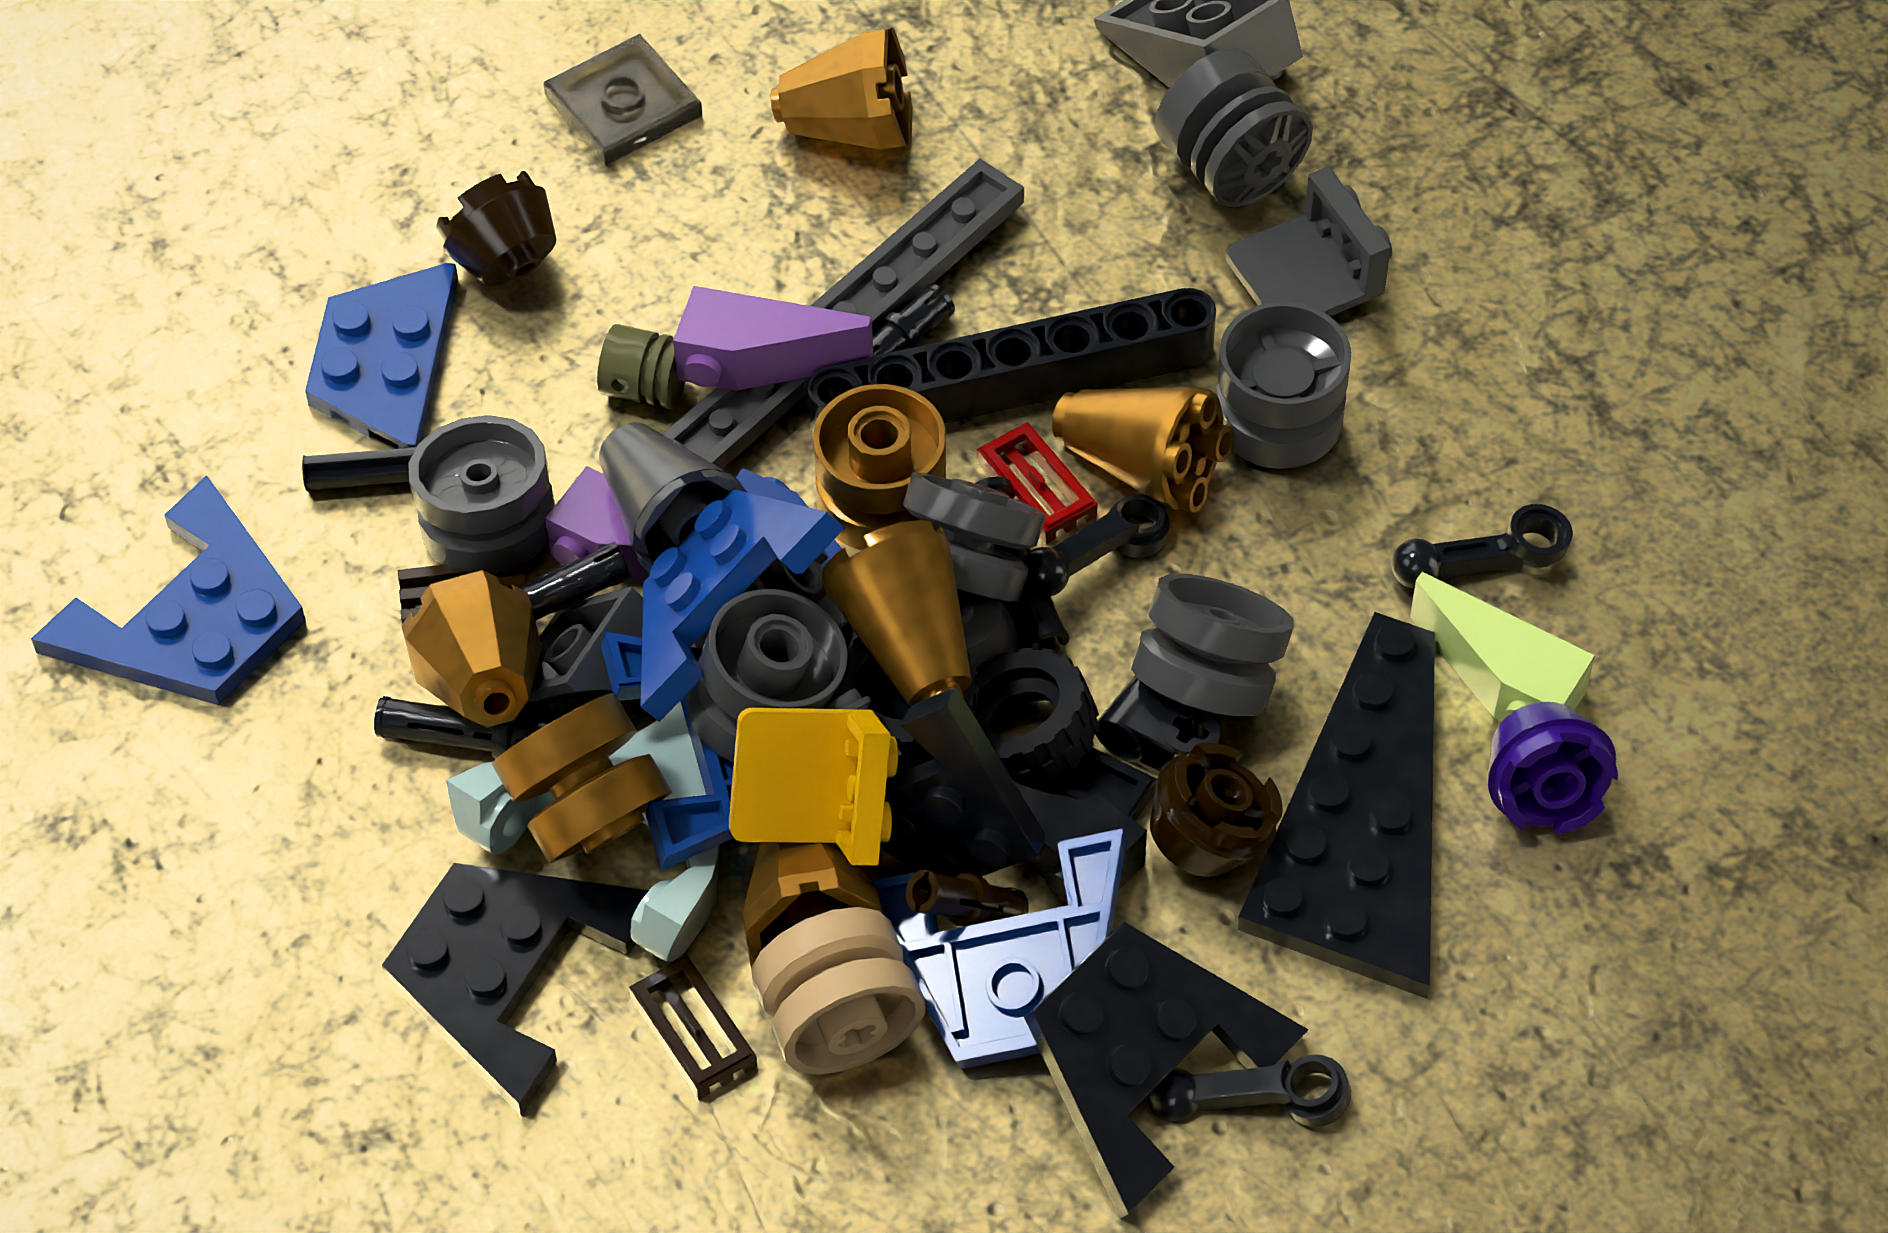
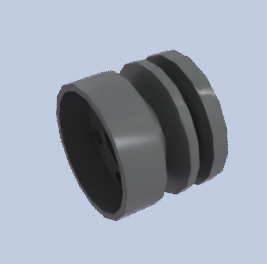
[1155,48,1313,208]

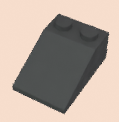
[1094,0,1303,88]

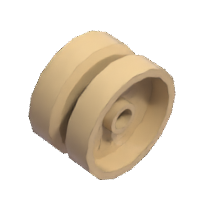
[751,907,925,1075]

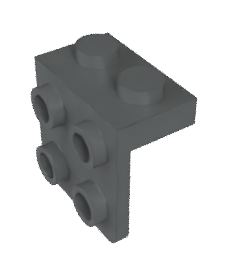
[1226,166,1392,316]

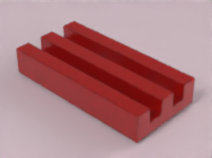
[977,422,1098,544]

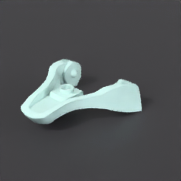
[446,702,721,962]

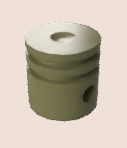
[597,324,686,410]

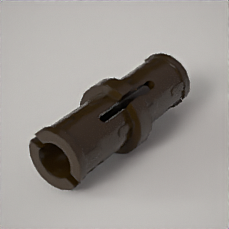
[905,869,1029,927]

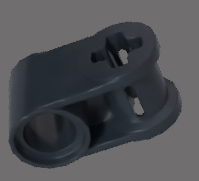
[1096,675,1220,775]

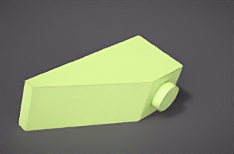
[1410,572,1595,722]

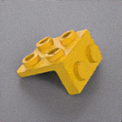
[729,708,898,865]

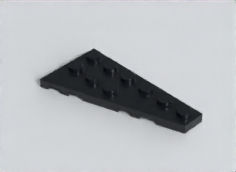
[1237,612,1435,999]

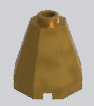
[770,28,913,150]
[401,570,542,728]
[742,842,882,968]

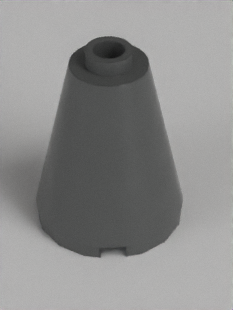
[599,422,747,573]

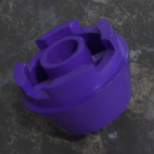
[1488,702,1618,834]

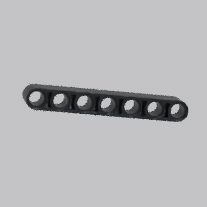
[808,288,1216,434]

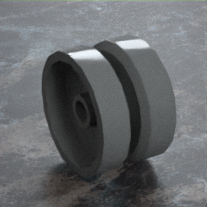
[408,415,556,573]
[903,472,1046,601]
[1131,574,1294,716]

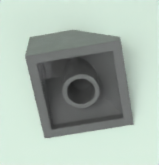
[525,587,643,705]

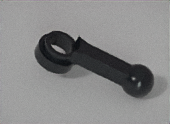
[1022,494,1170,597]
[1391,504,1573,589]
[1147,1055,1351,1127]

